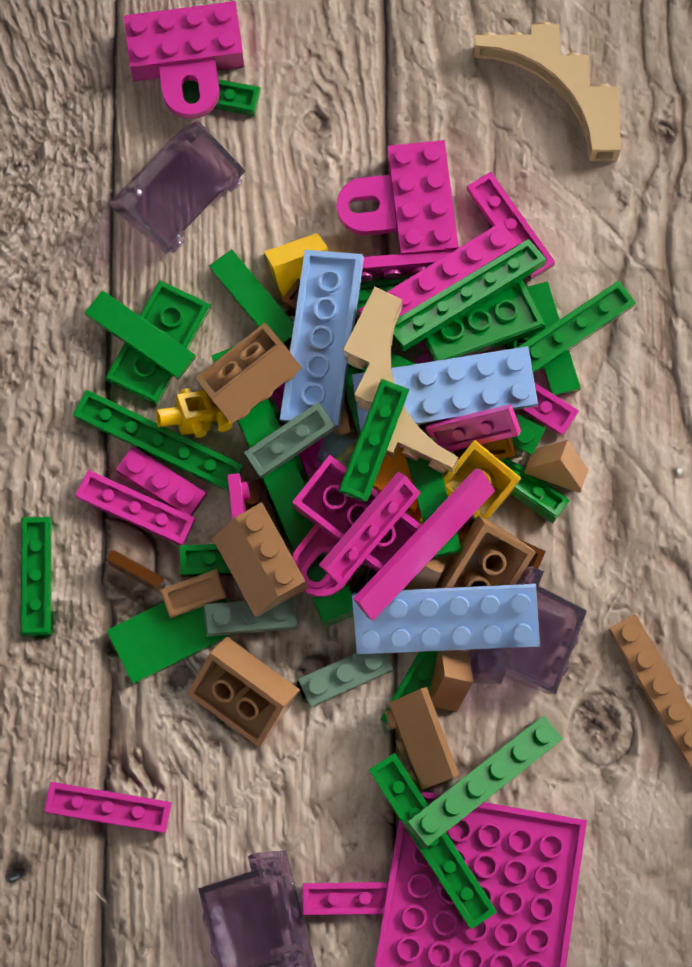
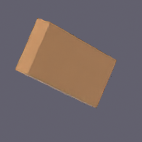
[160,569,227,619]

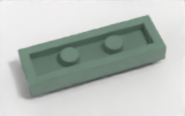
[244,402,336,479]
[203,597,297,637]
[298,653,393,708]

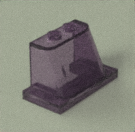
[470,567,587,694]
[198,850,317,967]

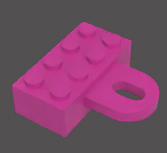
[123,1,244,119]
[337,140,459,254]
[292,455,422,597]

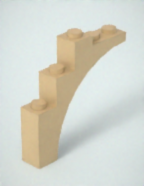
[473,22,621,161]
[343,287,458,474]

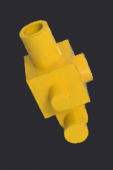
[155,388,233,438]

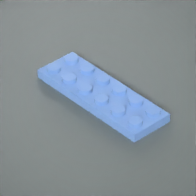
[280,250,364,428]
[352,346,538,430]
[352,584,540,654]

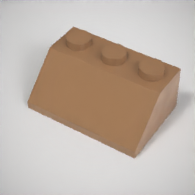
[196,323,302,424]
[212,502,309,617]
[435,515,536,589]
[187,637,300,748]
[385,687,459,791]

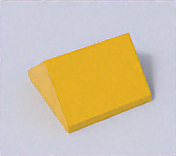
[264,233,329,299]
[443,440,521,520]

